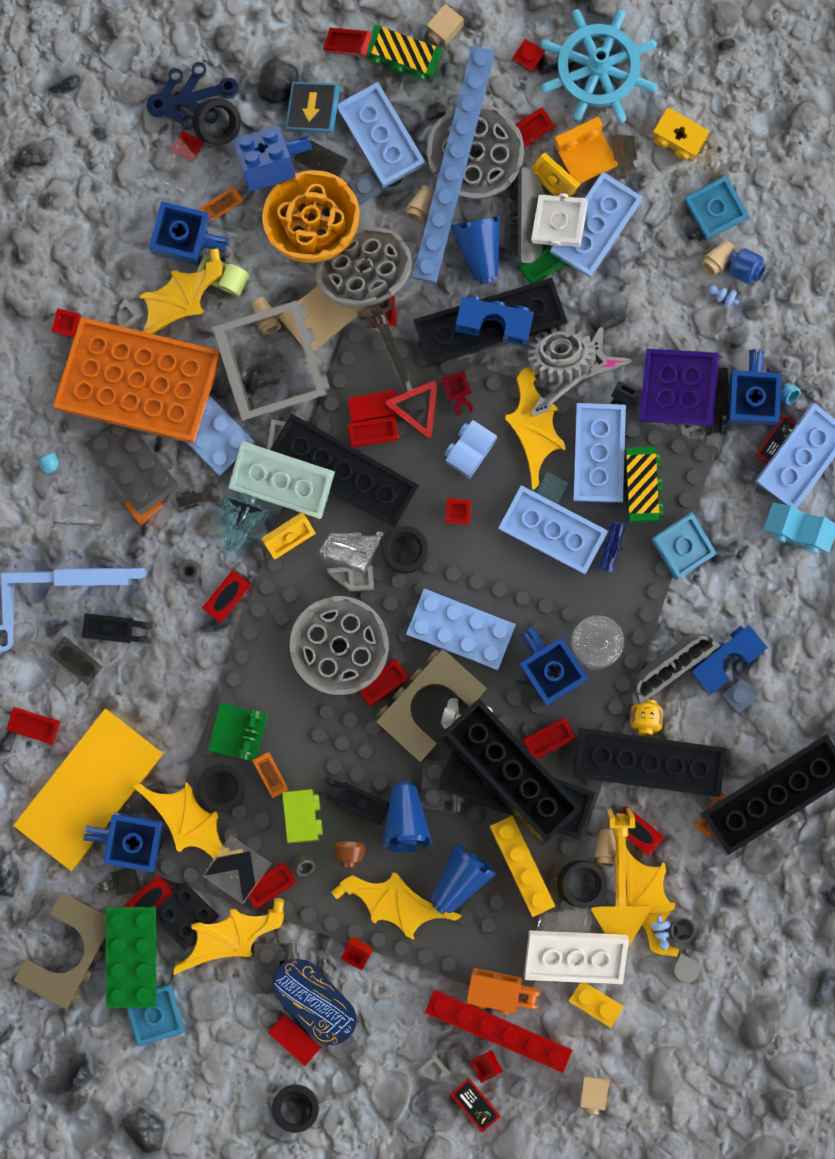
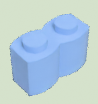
[444,420,497,479]

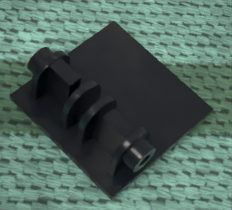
[156,881,219,951]

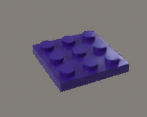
[639,348,720,427]

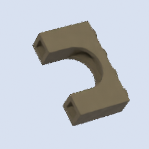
[376,649,487,763]
[14,892,106,1009]

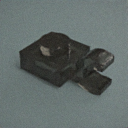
[611,135,637,179]
[176,483,220,511]
[127,780,168,814]
[95,868,141,897]

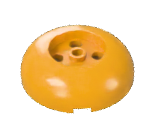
[262,170,360,263]

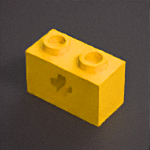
[651,107,710,161]

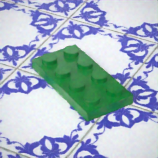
[106,906,156,1008]

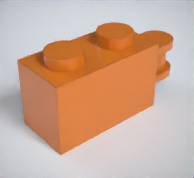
[466,968,540,1015]

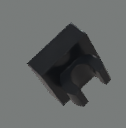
[611,381,641,412]

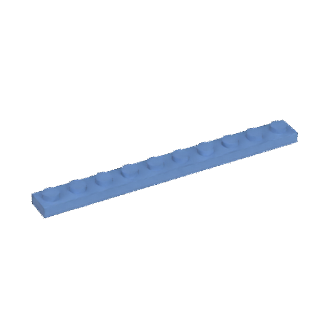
[413,45,496,284]

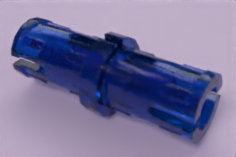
[598,521,627,573]

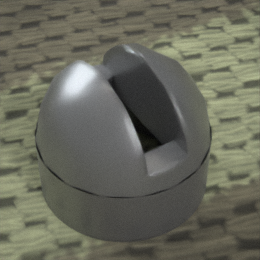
[294,854,315,876]

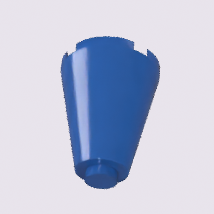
[451,216,500,284]
[382,781,432,852]
[431,843,496,914]

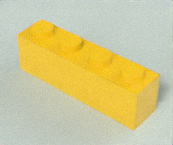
[489,816,555,917]

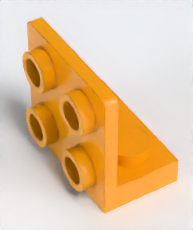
[554,116,618,184]

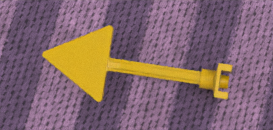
[591,808,651,948]

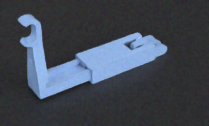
[0,568,147,651]

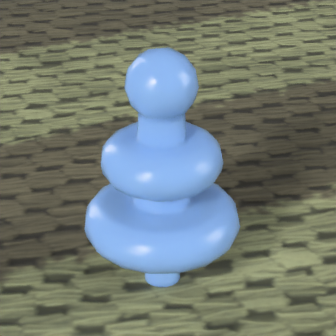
[709,285,739,308]
[650,916,671,950]

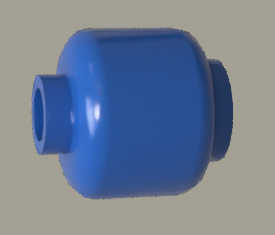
[728,248,766,284]

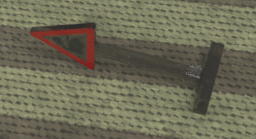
[357,297,437,439]

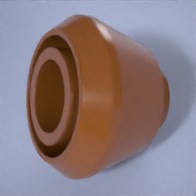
[332,841,366,867]

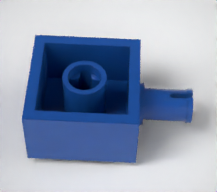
[233,125,313,192]
[149,201,229,265]
[727,349,782,427]
[519,627,588,708]
[84,811,164,872]

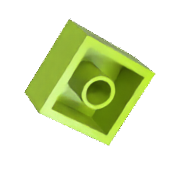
[282,789,323,844]

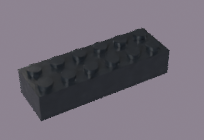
[440,699,582,845]
[699,734,835,856]

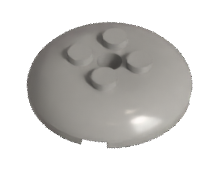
[427,104,524,199]
[316,227,412,308]
[290,596,389,695]

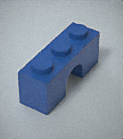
[455,295,534,346]
[690,625,768,696]

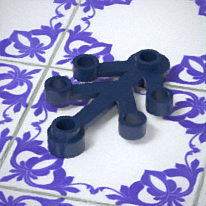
[146,62,239,130]

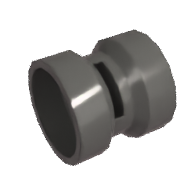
[669,918,695,943]

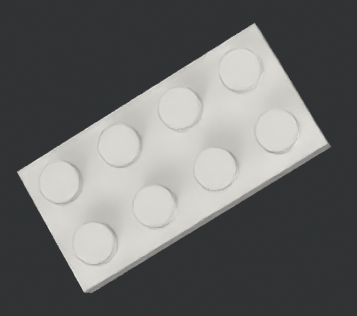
[523,930,629,984]

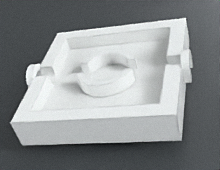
[531,193,588,247]

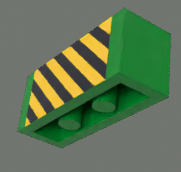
[365,24,443,82]
[624,447,663,524]

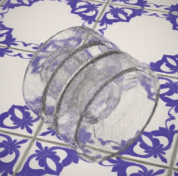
[570,615,624,671]

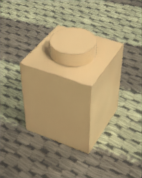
[427,4,464,47]
[579,1076,609,1114]

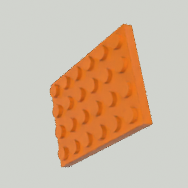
[53,317,221,444]

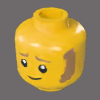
[630,699,663,737]

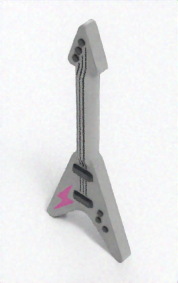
[531,327,631,417]

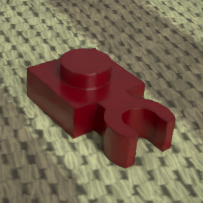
[441,370,473,416]

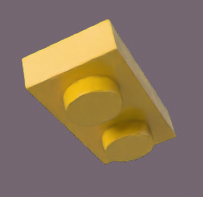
[530,153,581,199]
[261,512,316,560]
[568,982,624,1028]

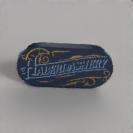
[273,959,357,1045]

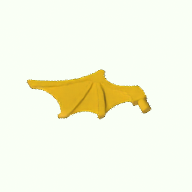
[139,249,223,334]
[505,367,566,490]
[133,782,243,861]
[615,839,679,958]
[331,872,462,940]
[173,898,284,975]

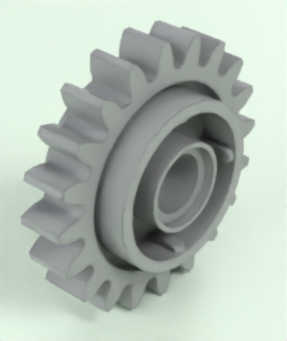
[528,327,596,383]

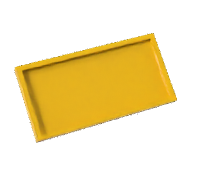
[13,708,164,871]

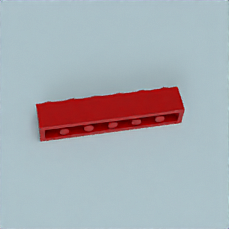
[425,989,573,1073]

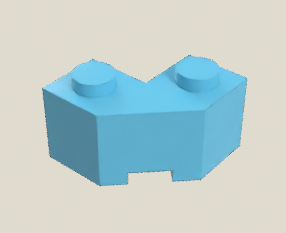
[763,503,835,554]

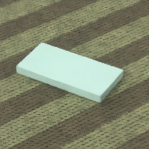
[229,441,335,519]

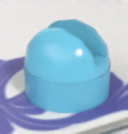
[781,383,801,405]
[37,453,58,473]

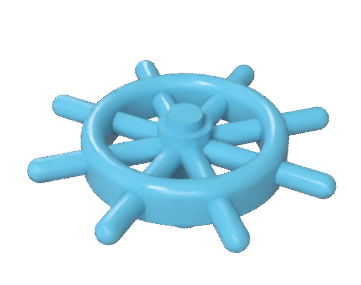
[540,9,657,123]

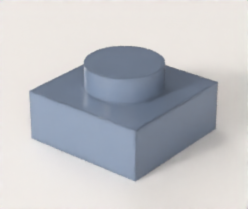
[348,171,381,205]
[722,679,757,714]

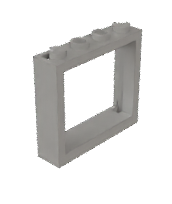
[212,301,330,421]

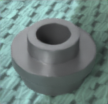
[177,559,202,584]

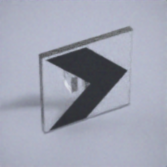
[203,835,272,904]

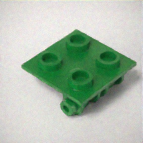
[208,703,268,762]

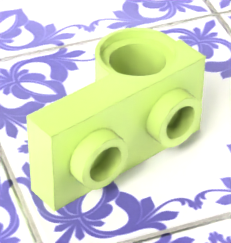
[197,254,249,298]

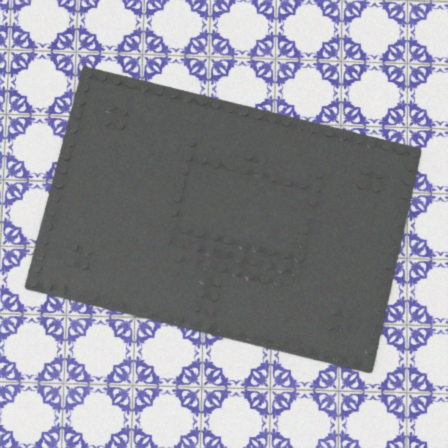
[154,323,715,999]

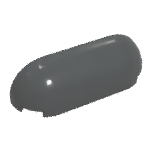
[505,167,543,263]
[634,634,720,703]

